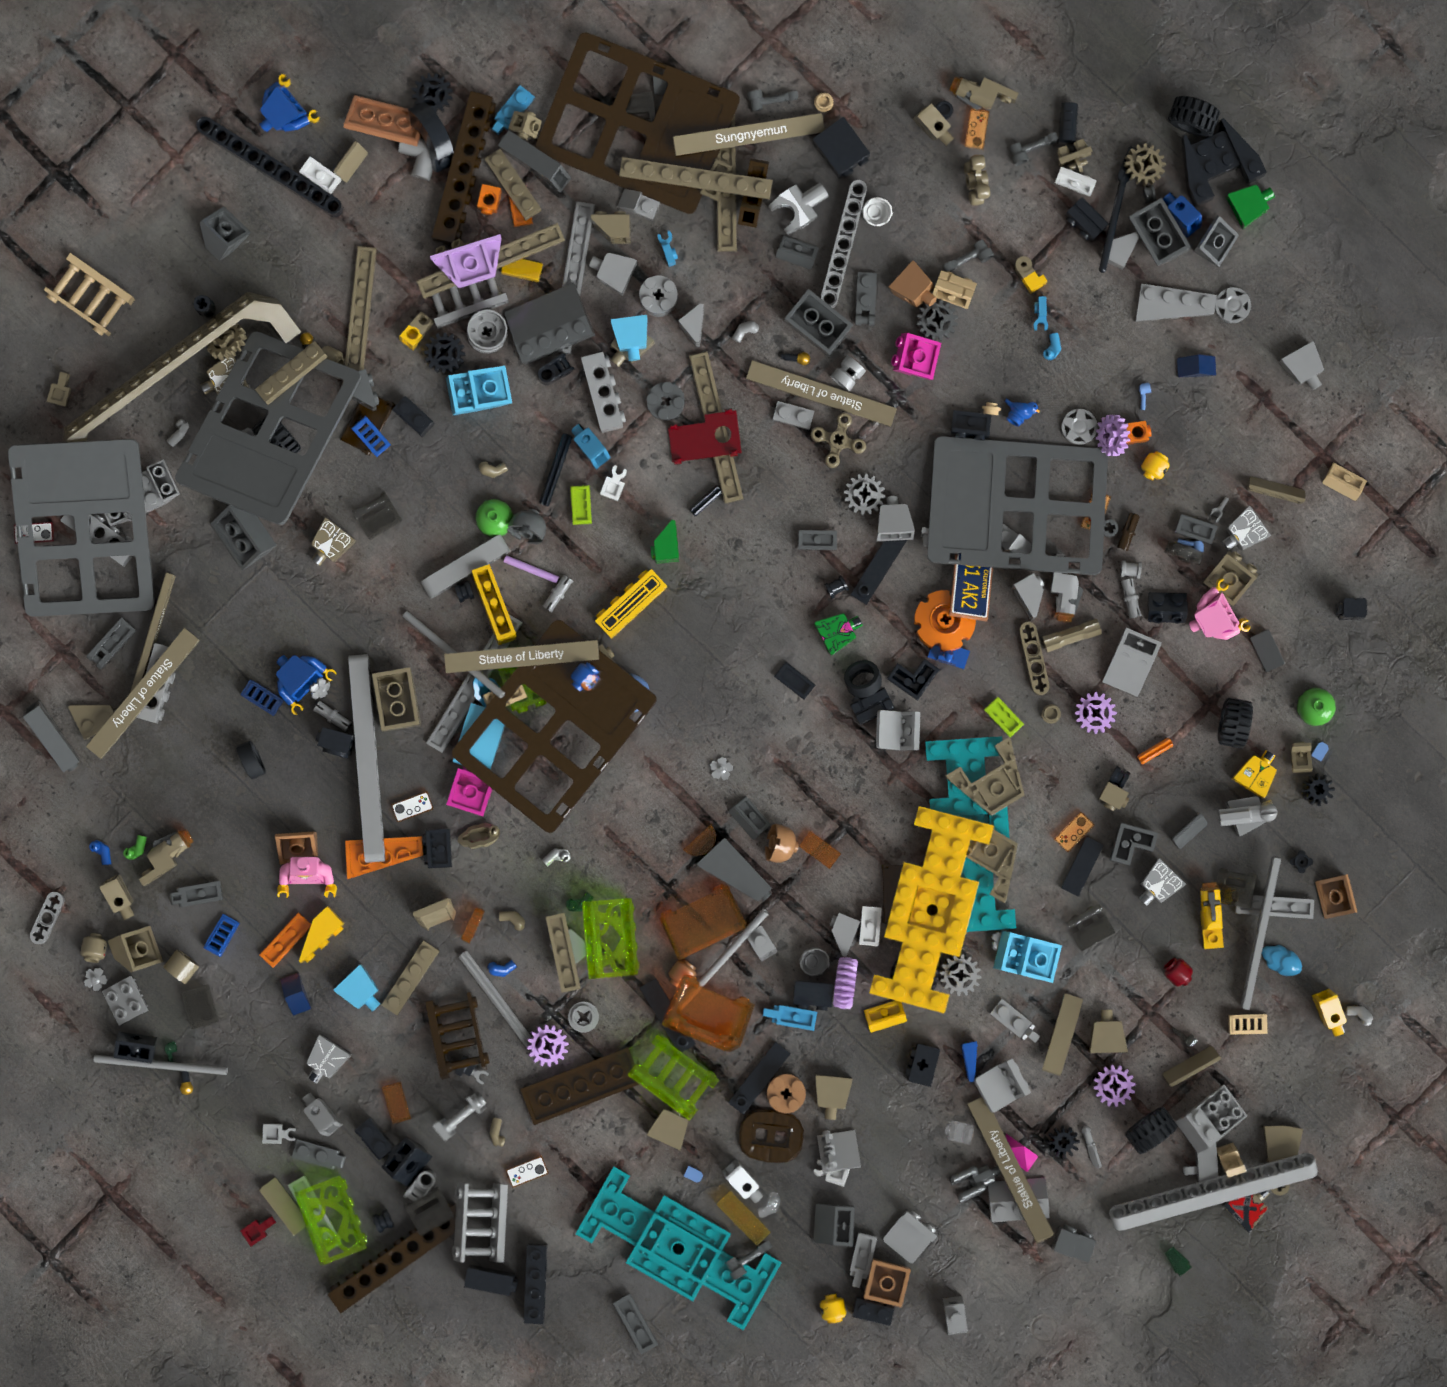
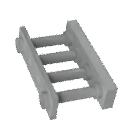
[432,278,509,328]
[433,1093,487,1141]
[452,1182,508,1263]

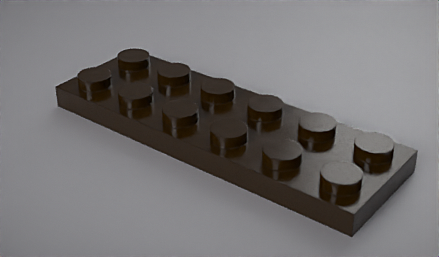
[520,1047,642,1125]

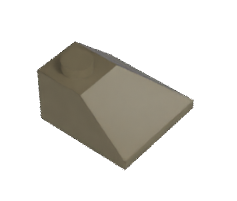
[108,926,163,972]

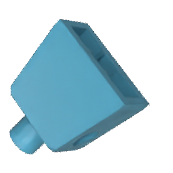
[611,315,648,361]
[334,964,380,1012]

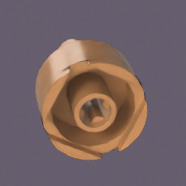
[767,1074,806,1113]

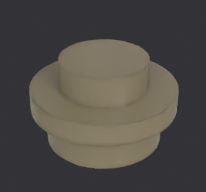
[1041,704,1061,724]

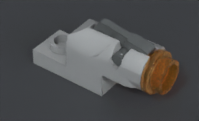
[1050,554,1083,623]

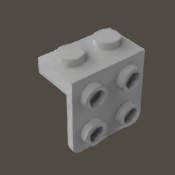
[876,710,920,751]
[974,1058,1031,1113]
[883,1210,937,1263]

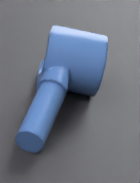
[1139,383,1151,410]
[1177,539,1204,552]

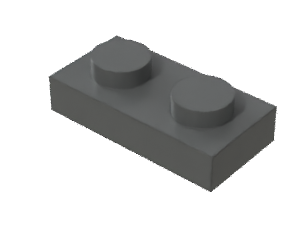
[1175,514,1218,545]
[798,530,837,551]

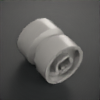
[830,355,866,392]

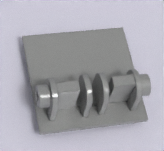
[102,976,149,1025]
[817,1130,861,1173]

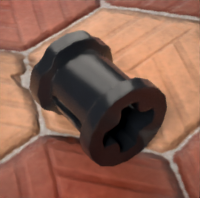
[824,575,849,599]

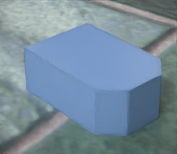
[1311,742,1329,762]
[684,1166,703,1183]

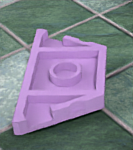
[430,234,502,288]

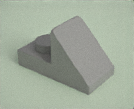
[617,189,660,221]
[1001,524,1032,560]

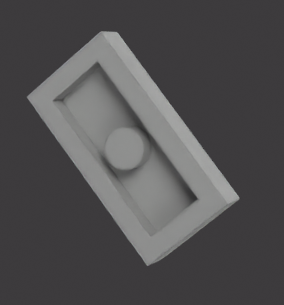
[773,401,814,430]

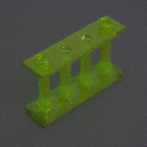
[628,1034,719,1121]

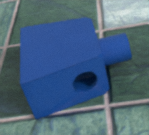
[1163,193,1202,238]

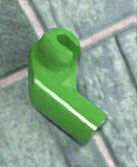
[123,835,147,860]

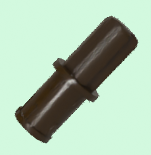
[1117,513,1140,551]

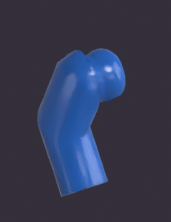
[89,840,111,865]
[487,959,517,977]

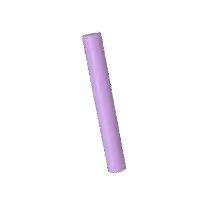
[504,555,559,584]

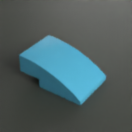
[446,366,512,415]
[453,703,505,770]
[993,931,1062,983]

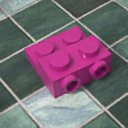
[891,333,941,380]
[446,766,493,816]

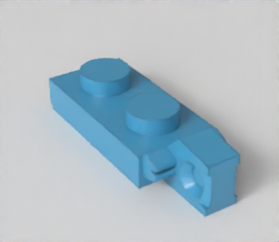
[492,85,535,135]
[762,1005,817,1031]

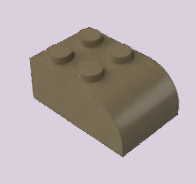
[372,667,421,732]

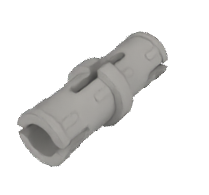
[542,574,574,613]
[1121,578,1141,619]
[313,701,352,732]

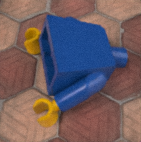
[260,74,320,132]
[276,655,337,715]

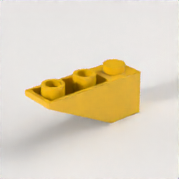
[299,906,345,963]

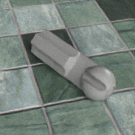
[1218,803,1277,826]

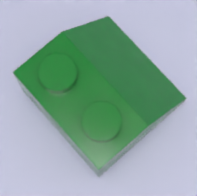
[651,520,679,564]

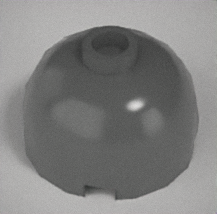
[507,509,546,544]

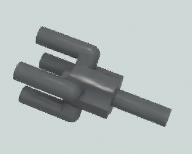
[949,1165,1001,1203]

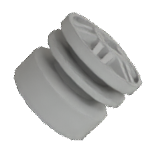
[467,309,507,354]

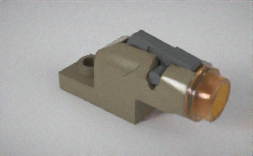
[949,77,1019,111]
[139,829,194,886]

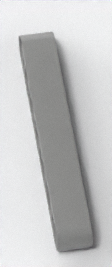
[821,180,867,308]

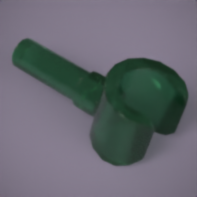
[165,1041,177,1062]

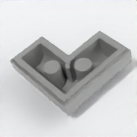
[398,138,433,181]

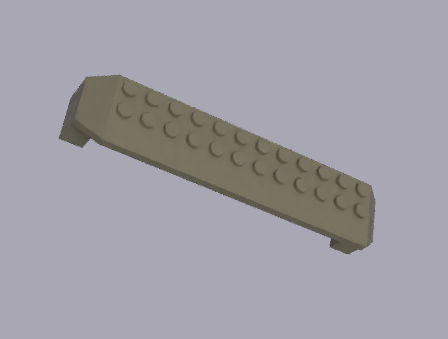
[63,292,301,442]

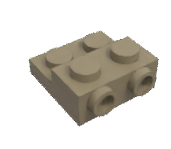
[1203,551,1259,606]

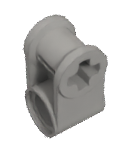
[403,1170,436,1207]

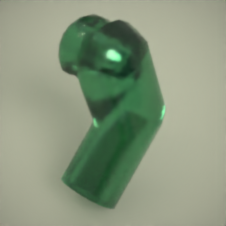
[566,892,594,912]

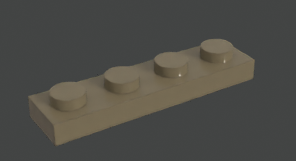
[485,149,542,221]
[255,341,328,405]
[546,913,581,993]
[381,941,440,1016]

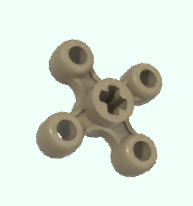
[964,155,990,206]
[811,413,866,468]

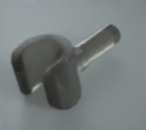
[1171,1027,1197,1047]

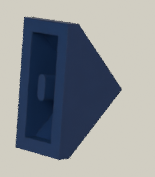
[1177,355,1216,378]
[280,973,312,1016]

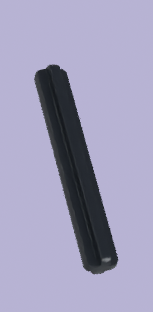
[539,433,572,506]

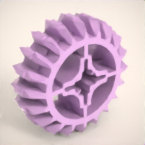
[833,957,858,1009]

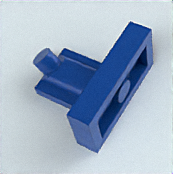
[927,646,970,670]

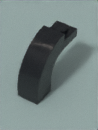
[408,102,454,173]

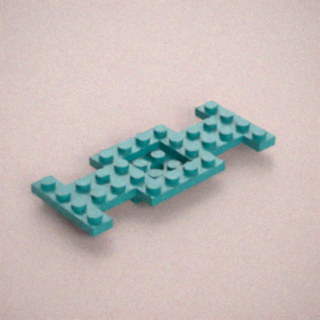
[925,736,1016,932]
[576,1166,782,1331]

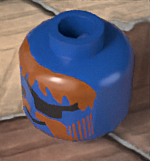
[571,662,600,691]

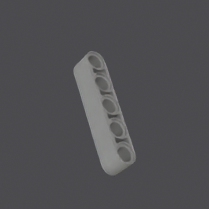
[420,535,510,599]

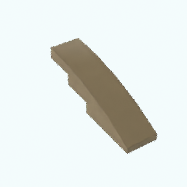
[1042,993,1083,1076]

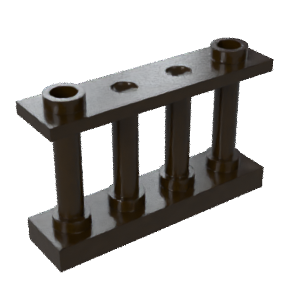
[425,992,490,1080]

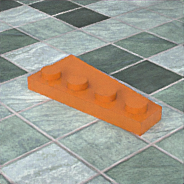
[345,836,424,879]

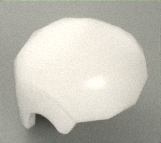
[862,197,893,226]

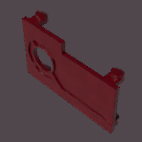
[668,408,742,465]

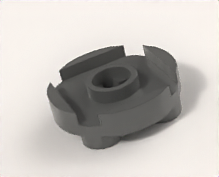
[647,382,685,421]

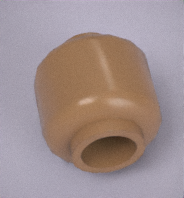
[668,959,697,989]

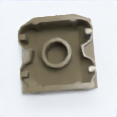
[413,898,456,931]

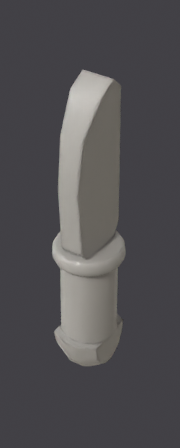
[1082,1126,1102,1169]

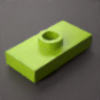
[570,485,592,525]
[984,697,1024,737]

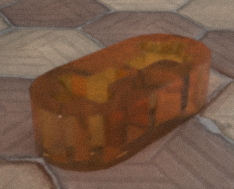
[461,907,485,944]

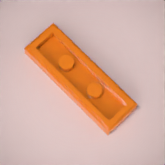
[259,912,311,968]

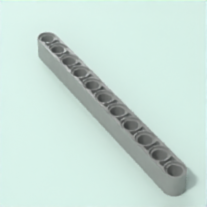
[348,654,385,863]
[1109,1153,1318,1231]

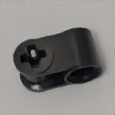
[538,353,575,385]

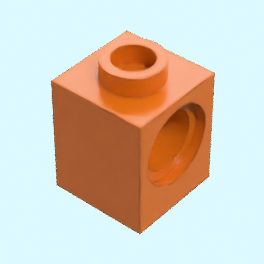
[477,184,502,215]
[1126,421,1151,445]

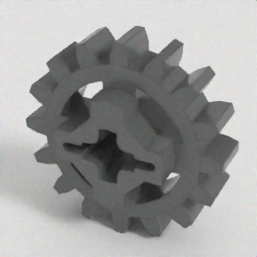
[917,300,958,342]

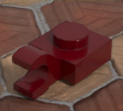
[240,1216,276,1247]

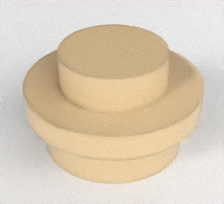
[814,93,833,112]
[982,402,1001,415]

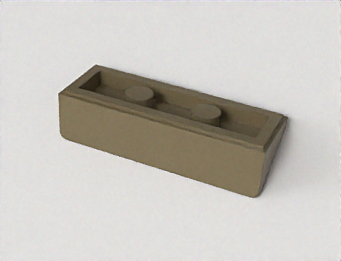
[1247,476,1305,504]
[1163,1046,1221,1087]
[259,1177,309,1236]

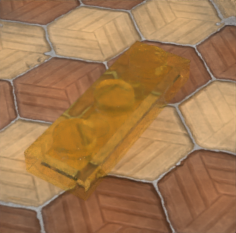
[716,1191,771,1246]

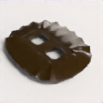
[738,1109,804,1163]

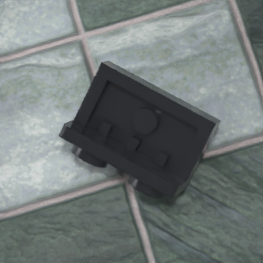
[951,410,992,441]
[1148,592,1188,624]
[423,829,452,869]

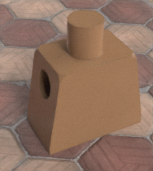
[889,261,937,307]

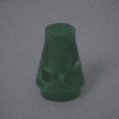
[1165,1247,1192,1276]

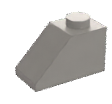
[1101,232,1140,270]
[829,913,860,957]

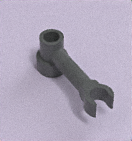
[747,90,798,111]
[1010,132,1059,166]
[943,239,994,272]
[725,1240,772,1281]

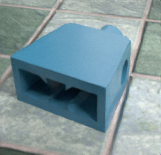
[571,424,611,469]

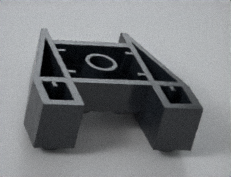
[1181,118,1267,208]

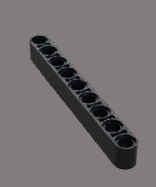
[196,117,343,217]

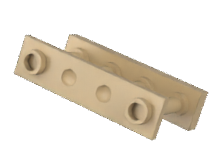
[44,253,135,336]

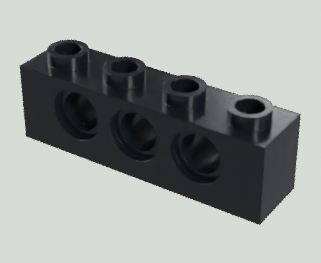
[524,1243,548,1324]

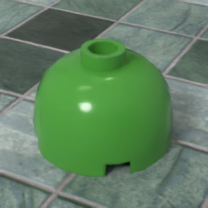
[475,499,513,537]
[1297,688,1336,726]

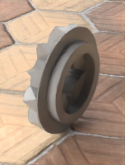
[568,1002,599,1033]

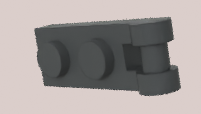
[855,272,877,326]
[86,617,137,670]

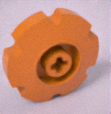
[914,590,976,652]

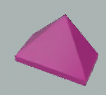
[1005,1134,1038,1172]

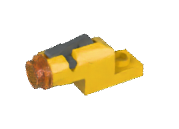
[1200,882,1224,949]

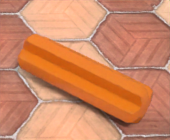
[1137,738,1173,764]

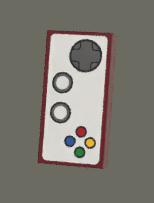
[14,522,54,544]

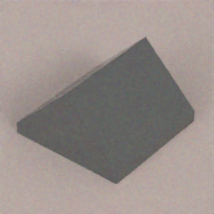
[1194,215,1239,267]

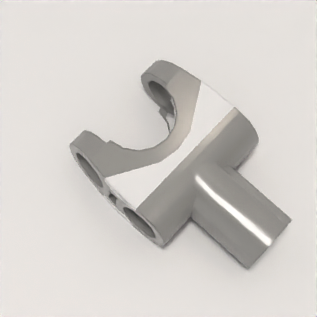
[768,182,829,234]

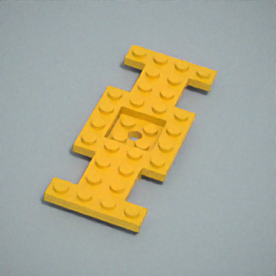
[869,806,994,1014]

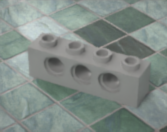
[581,352,626,433]
[60,514,133,567]
[136,643,176,724]

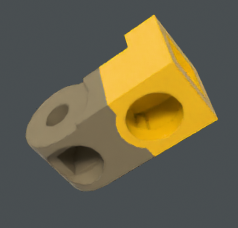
[1015,256,1047,294]
[399,312,434,350]

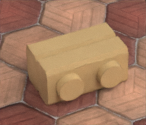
[933,270,977,309]

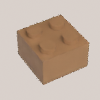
[863,1258,911,1307]

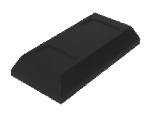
[774,662,816,700]

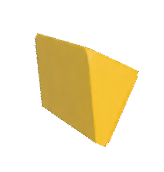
[501,259,543,282]
[864,1000,907,1033]

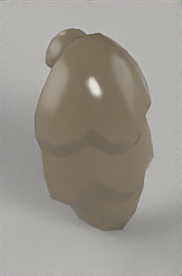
[457,823,500,849]

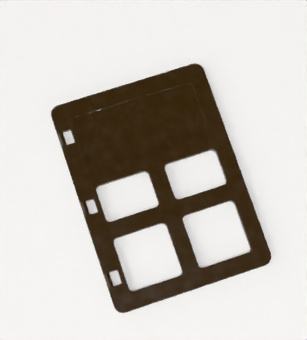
[535,32,740,214]
[452,620,657,833]

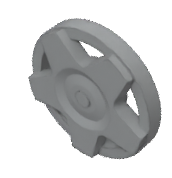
[1215,287,1251,323]
[1061,409,1098,445]

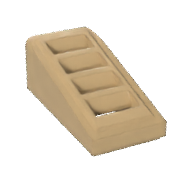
[1228,1014,1267,1034]

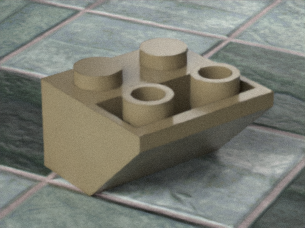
[591,211,631,244]

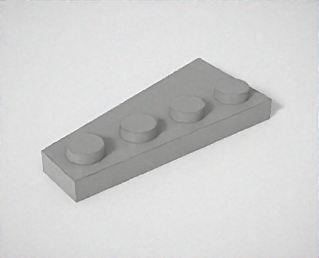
[1135,284,1217,322]

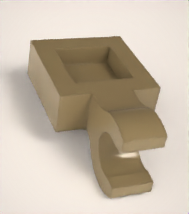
[47,372,71,407]

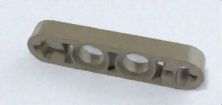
[1019,622,1049,695]

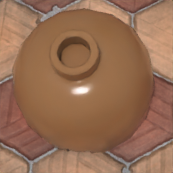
[765,824,798,863]

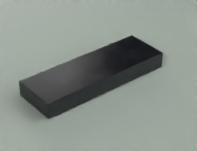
[1061,836,1104,897]

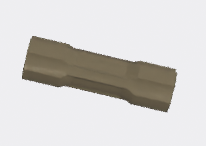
[1042,619,1102,652]

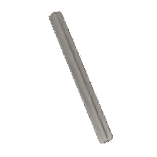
[459,951,532,1047]

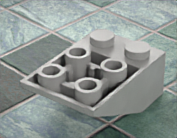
[1102,628,1162,697]
[1175,1085,1247,1153]

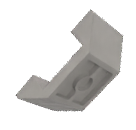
[104,459,180,527]

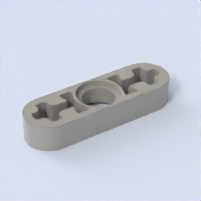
[30,892,65,944]

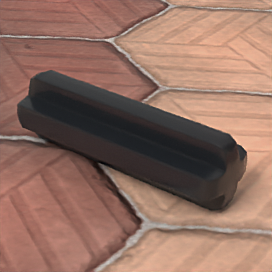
[689,486,722,516]

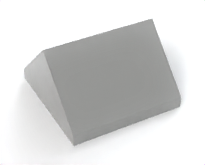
[678,304,704,348]

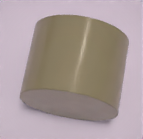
[163,949,200,984]

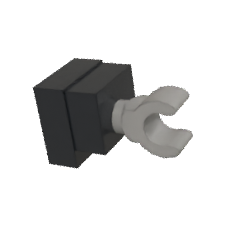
[454,1055,489,1084]

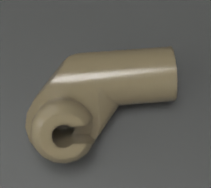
[479,461,508,478]
[499,911,525,931]
[490,1118,505,1147]

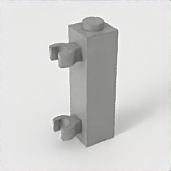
[1183,1143,1218,1182]

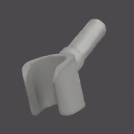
[1209,497,1229,523]

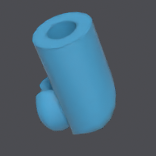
[1043,333,1061,360]

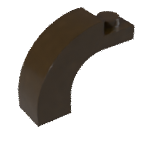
[738,158,769,228]

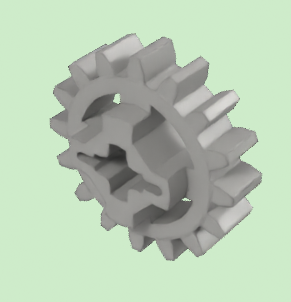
[844,474,885,516]
[939,954,981,996]

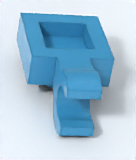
[658,231,678,267]
[1033,296,1048,331]

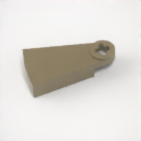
[1263,1125,1303,1195]

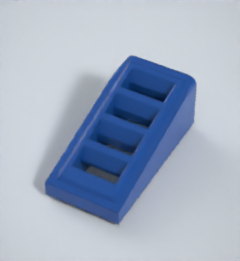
[351,416,391,457]
[203,914,240,957]
[961,1041,977,1082]

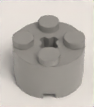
[639,276,678,317]

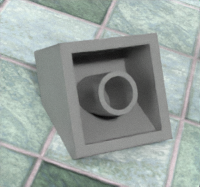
[1012,573,1044,621]

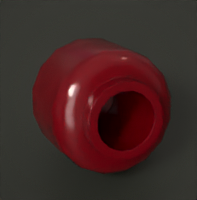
[1164,958,1193,986]

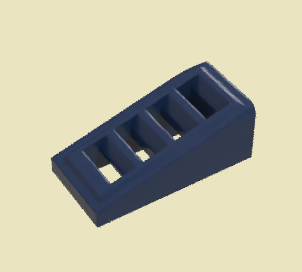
[241,679,284,716]

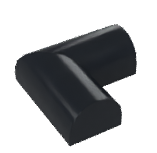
[887,659,940,701]

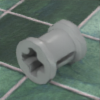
[1120,560,1142,579]

